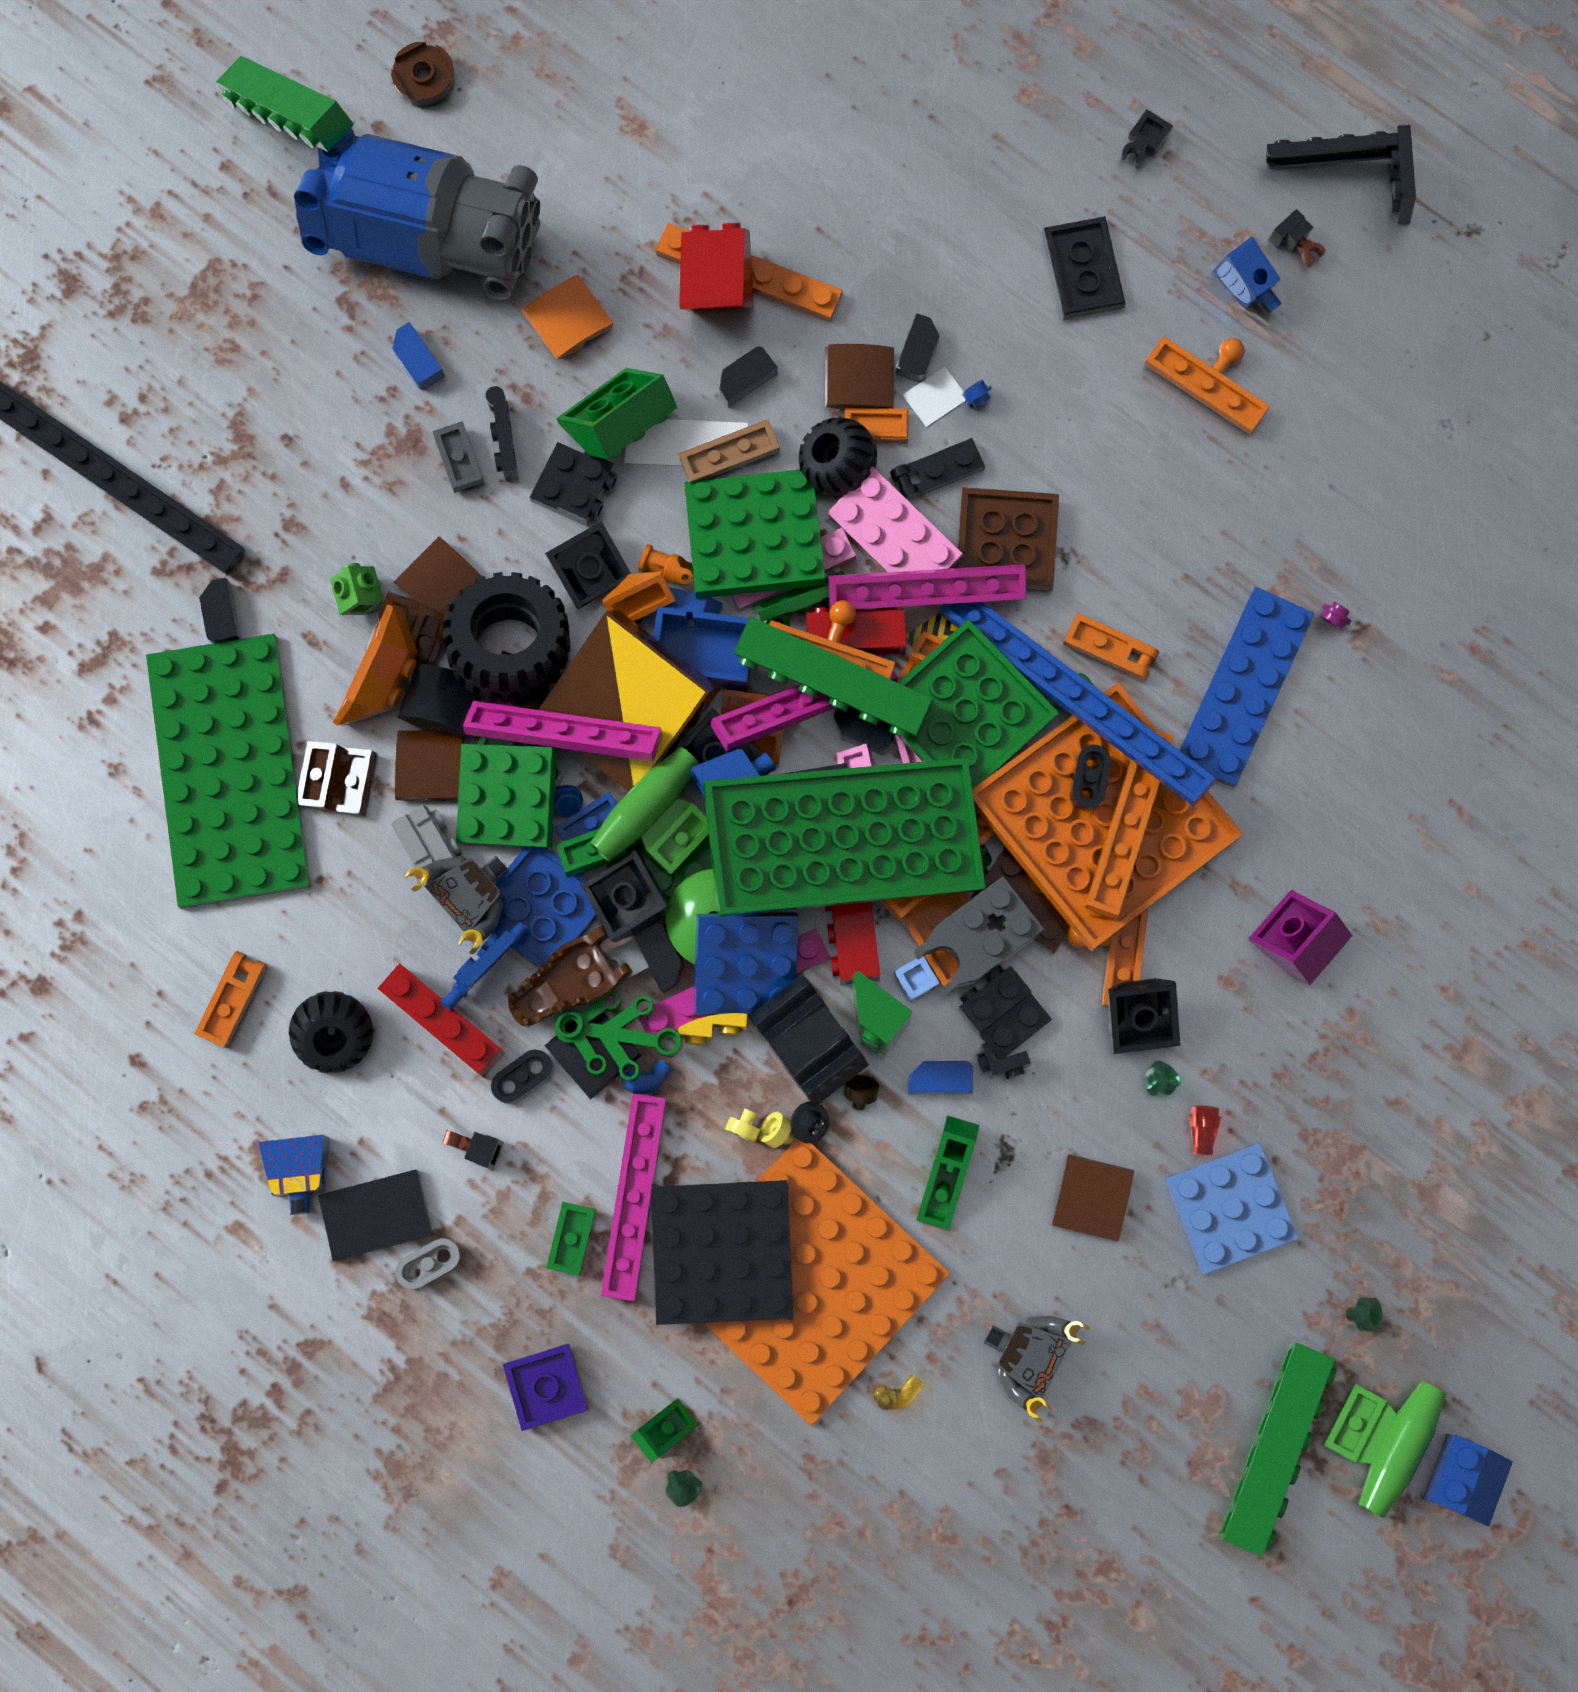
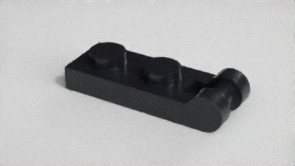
[485,386,519,482]
[890,438,985,501]

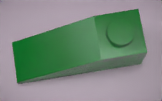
[916,1115,980,1230]

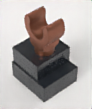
[1268,209,1326,268]
[442,1130,504,1171]

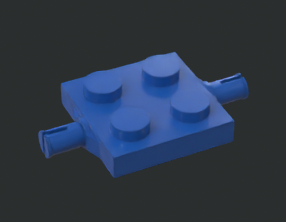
[440,921,529,1011]

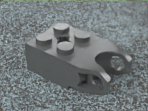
[914,876,1044,996]

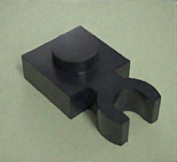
[1121,109,1173,169]

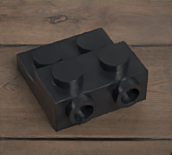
[529,442,618,527]
[958,966,1052,1060]

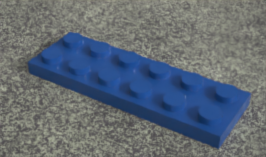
[1179,586,1315,788]

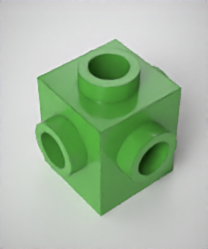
[330,563,384,615]

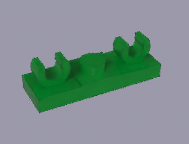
[752,571,846,626]

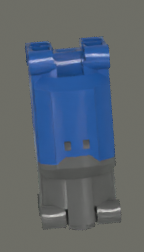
[293,128,541,300]

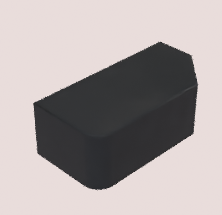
[895,313,940,382]
[719,346,778,408]
[199,577,241,643]
[833,707,894,755]
[633,923,684,993]

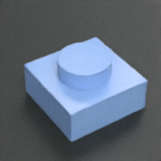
[894,957,940,1002]

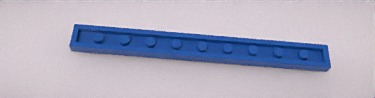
[939,602,1216,807]

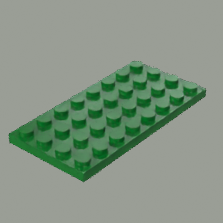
[146,633,311,909]
[703,758,986,917]

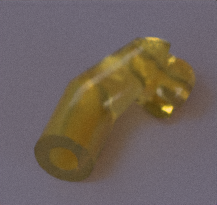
[873,1374,925,1410]

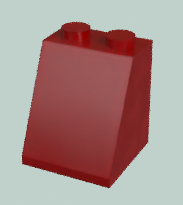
[679,223,754,312]

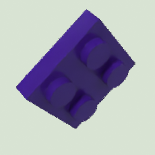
[503,1343,589,1431]

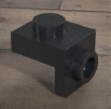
[976,1042,1031,1080]

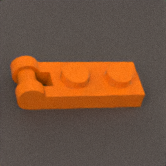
[1063,612,1160,682]
[194,951,268,1049]

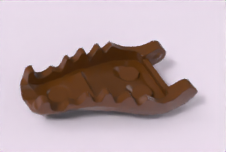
[508,925,633,1027]

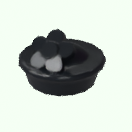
[791,1102,829,1143]

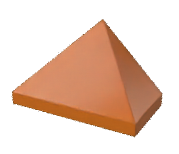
[602,571,676,621]

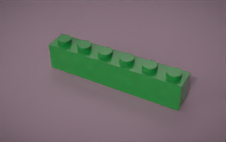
[216,56,354,152]
[733,616,933,739]
[1218,1343,1337,1557]

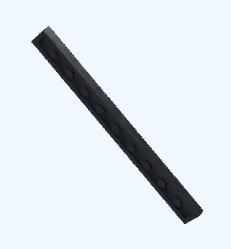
[0,381,246,576]

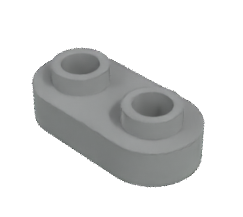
[395,1238,461,1290]

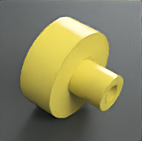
[725,1108,761,1143]
[759,1112,794,1148]

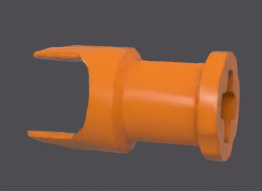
[638,544,694,585]

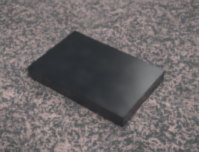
[1043,216,1126,320]
[318,1169,433,1261]

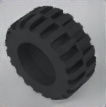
[443,572,570,702]

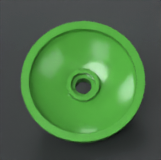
[666,869,765,964]

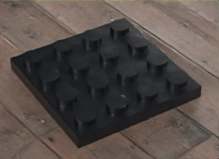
[651,1180,794,1325]

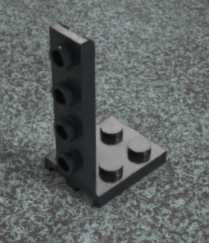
[1266,125,1416,224]

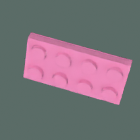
[828,466,964,572]

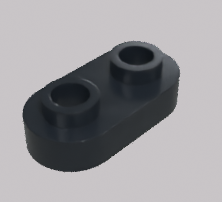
[1070,745,1111,811]
[491,1049,553,1104]

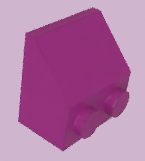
[1249,890,1353,985]

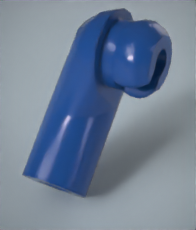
[622,1059,673,1094]

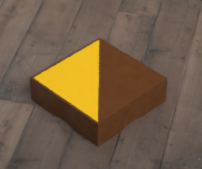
[538,610,721,792]

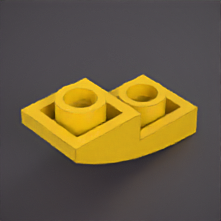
[678,1013,748,1046]

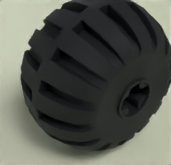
[799,417,877,498]
[288,991,373,1074]

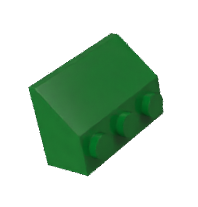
[556,368,678,460]
[852,970,913,1056]

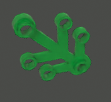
[554,991,683,1082]

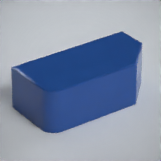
[392,322,445,390]
[664,587,723,621]
[908,1061,973,1094]

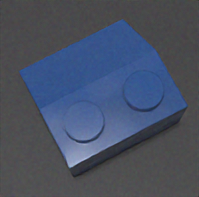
[1422,1434,1513,1527]

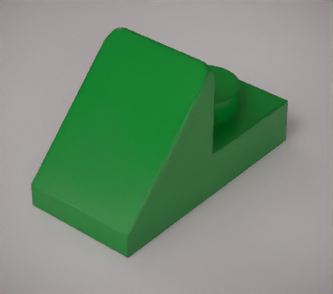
[630,1398,699,1464]

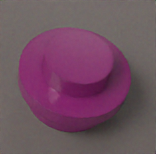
[1320,601,1352,630]

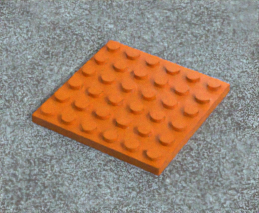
[972,682,1243,952]
[704,1139,950,1426]

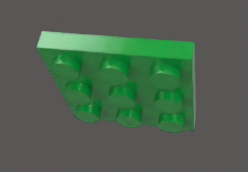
[456,744,557,847]

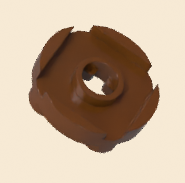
[391,42,455,107]

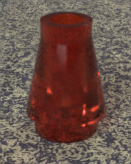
[1188,1105,1222,1155]

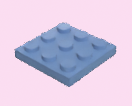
[1164,1143,1299,1275]

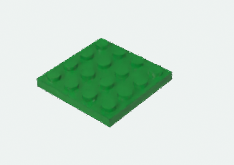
[684,470,826,599]
[887,619,1059,789]

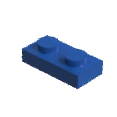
[554,792,617,842]

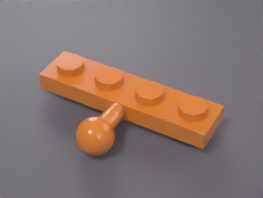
[1144,336,1270,435]
[769,600,896,679]
[1067,909,1148,1007]

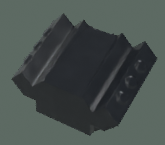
[748,973,869,1108]

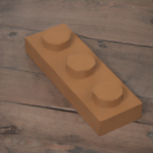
[678,419,780,484]

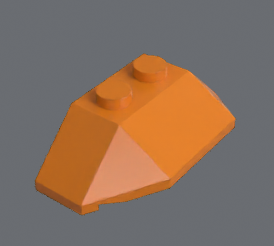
[332,604,417,726]

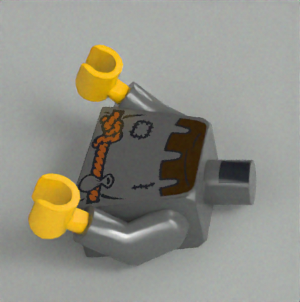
[404,856,509,954]
[984,1315,1090,1423]

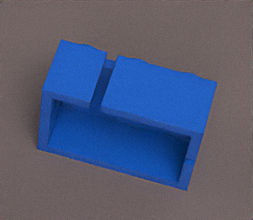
[653,606,751,691]

